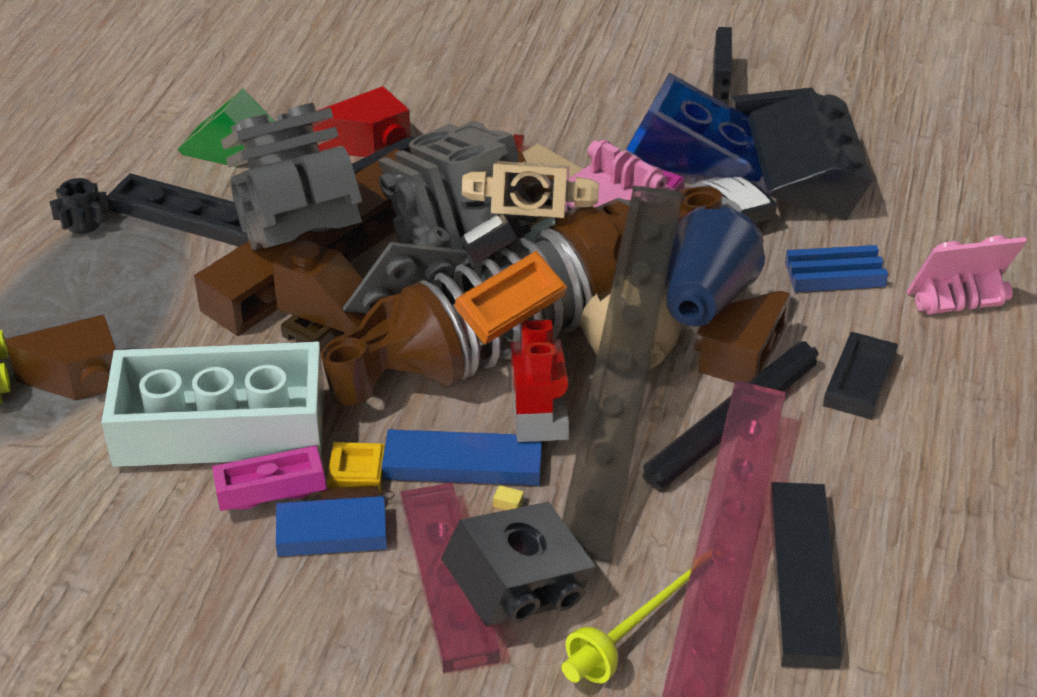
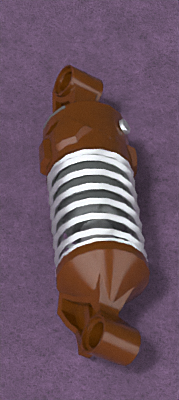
[321,186,723,405]

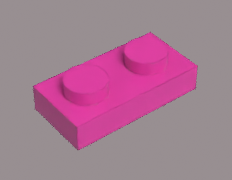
[212,445,327,511]

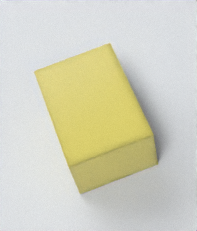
[493,485,524,510]

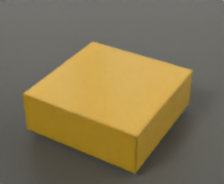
[327,442,385,494]

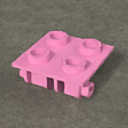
[567,140,675,209]
[906,235,1027,315]

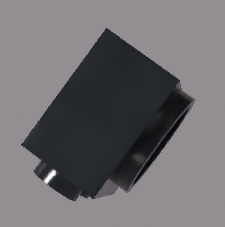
[441,502,596,627]

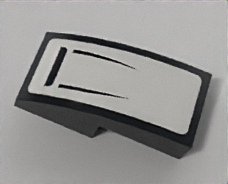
[701,174,777,224]
[460,214,518,264]

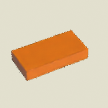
[454,251,567,345]

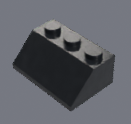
[748,91,873,220]

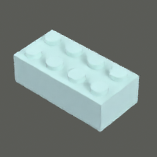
[101,342,324,467]

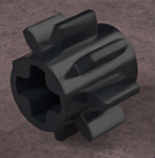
[49,178,110,234]

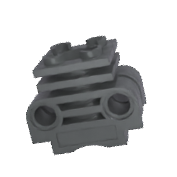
[221,103,362,250]
[378,120,537,250]

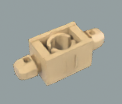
[462,161,599,218]

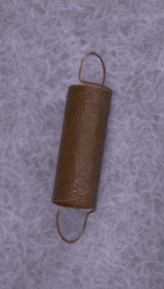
[305,485,395,501]

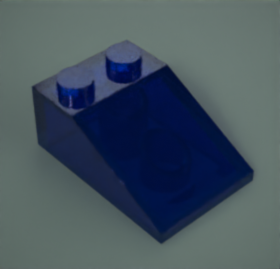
[626,72,763,182]

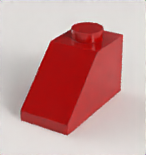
[313,86,411,157]

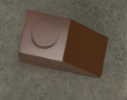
[272,238,367,333]
[694,291,790,386]
[5,314,116,400]

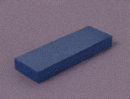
[382,429,542,486]

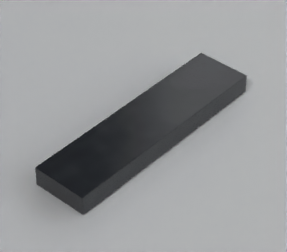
[107,173,249,247]
[769,482,842,669]

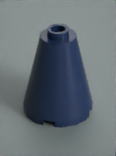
[666,206,766,327]

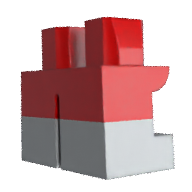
[511,320,569,442]

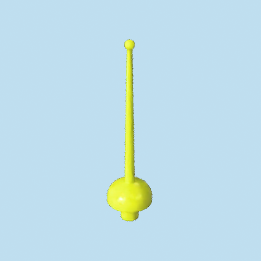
[561,544,725,684]

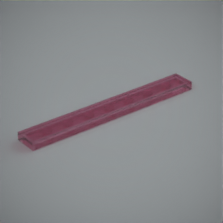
[661,380,786,697]

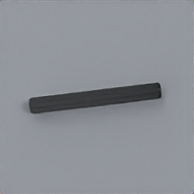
[642,341,819,490]

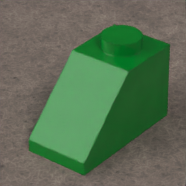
[177,88,275,167]

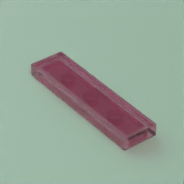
[400,482,500,673]

